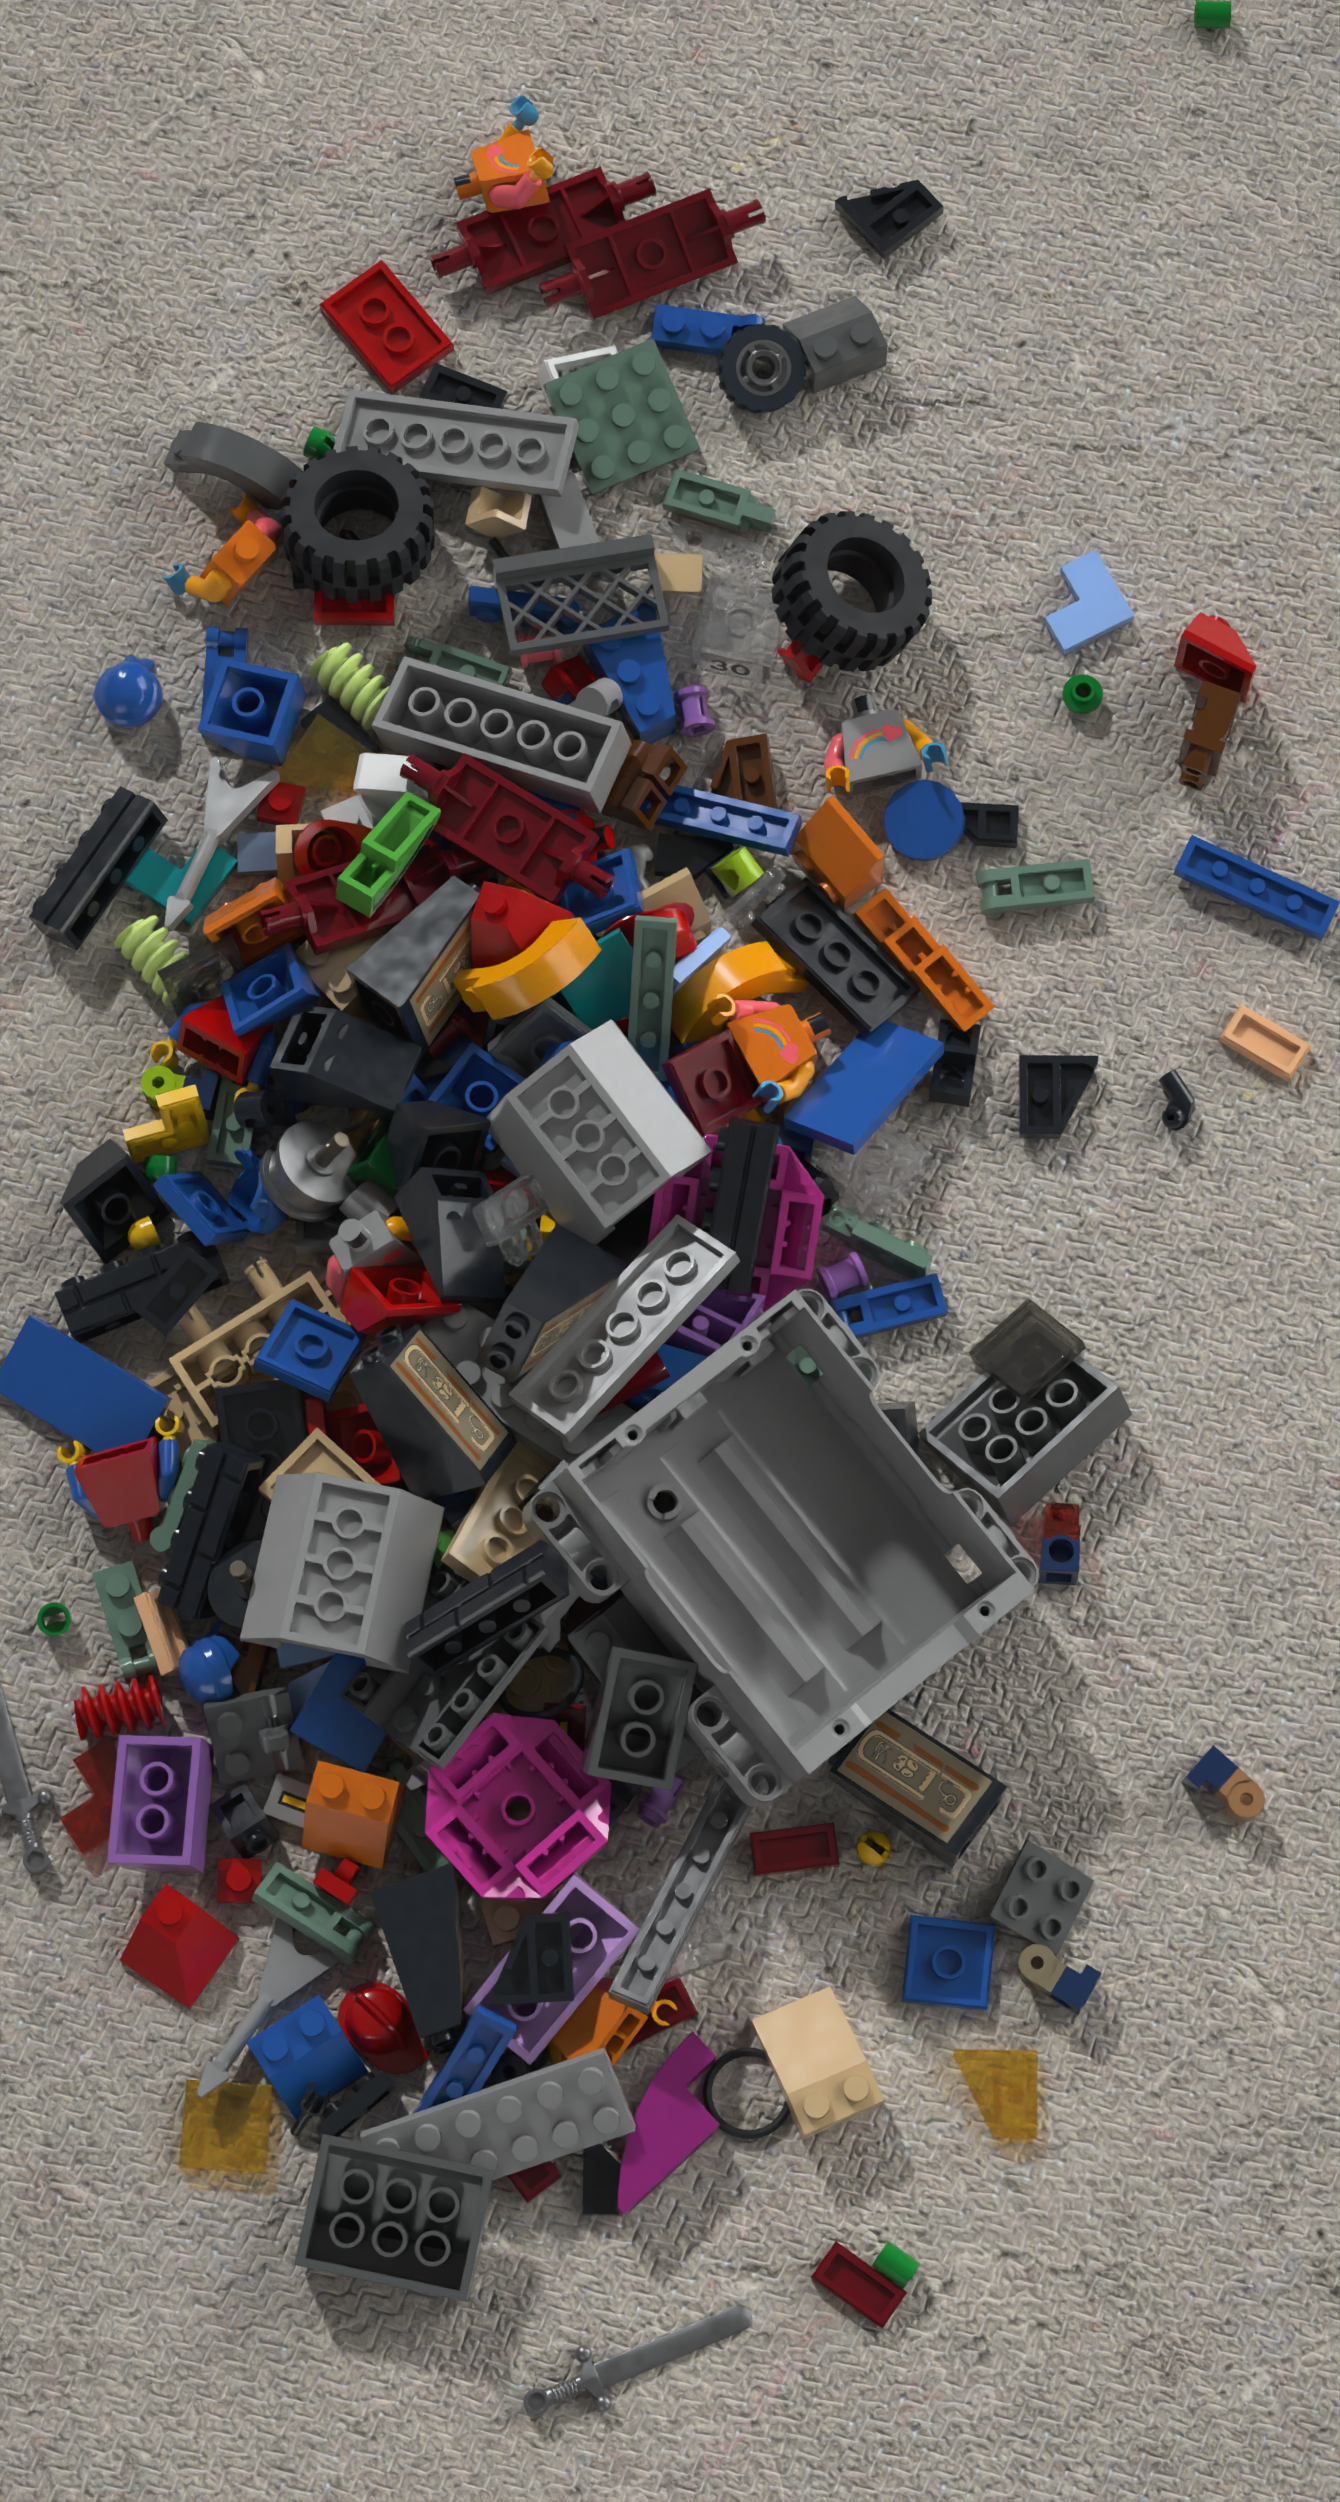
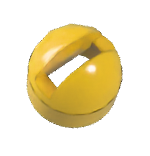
[128,1216,162,1251]
[857,1830,891,1866]

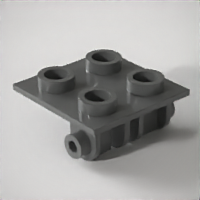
[988,1840,1094,1956]

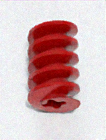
[74,1675,166,1741]

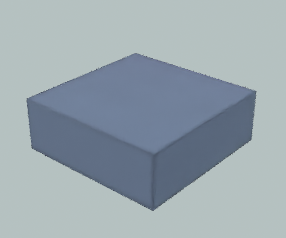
[236,832,278,877]

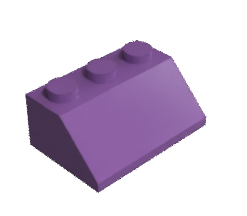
[107,1735,214,1874]

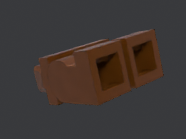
[1178,680,1241,791]
[601,736,688,831]

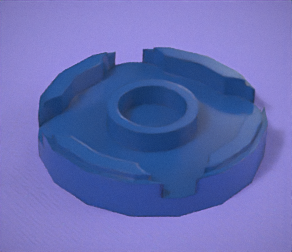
[883,779,965,862]

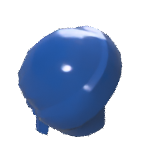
[93,655,163,728]
[228,1149,289,1234]
[179,1622,240,1705]

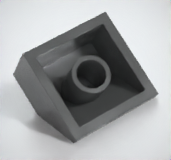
[783,296,888,393]

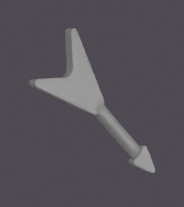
[165,756,281,931]
[197,1918,341,2099]

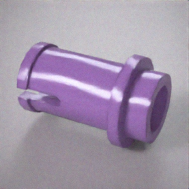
[637,1776,685,1828]

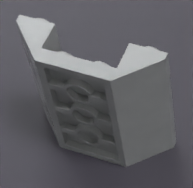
[486,1020,713,1245]
[240,1473,445,1674]

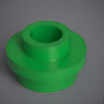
[1062,674,1103,714]

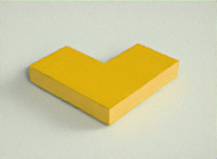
[123,1084,211,1164]

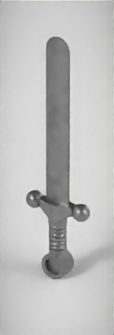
[0,1684,54,1875]
[523,2305,752,2416]

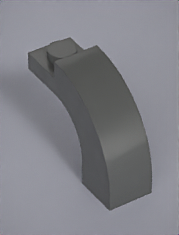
[163,422,304,509]

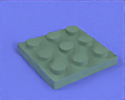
[543,339,700,496]

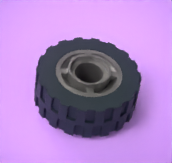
[716,323,807,413]

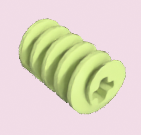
[309,642,390,730]
[113,915,200,1006]

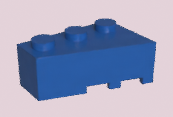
[583,602,676,744]

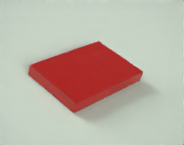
[319,260,454,395]

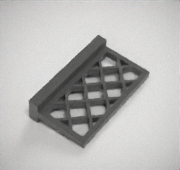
[493,534,670,657]

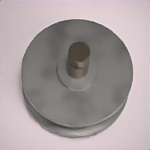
[260,1122,359,1222]

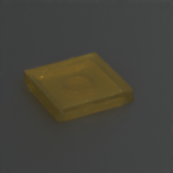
[179,2080,274,2174]

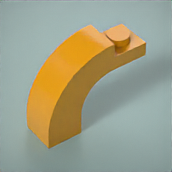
[452,917,602,1020]
[671,941,809,1044]

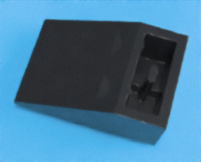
[269,1004,423,1115]
[394,1167,506,1302]

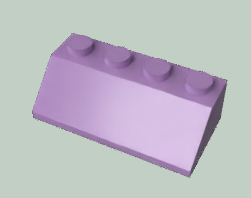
[463,1873,640,2065]

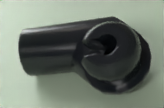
[1159,1070,1195,1130]

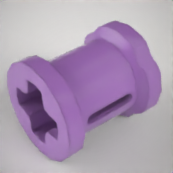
[674,686,715,737]
[816,1251,869,1300]

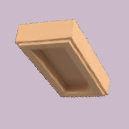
[1219,1004,1312,1082]
[134,1592,189,1676]

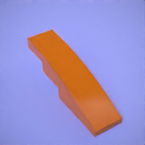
[853,888,995,1033]

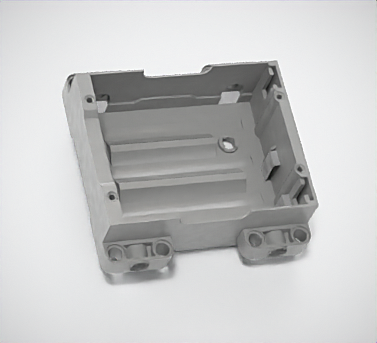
[522,1289,1039,1807]

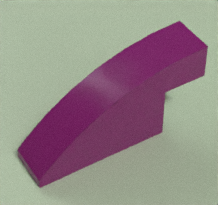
[617,2031,720,2219]

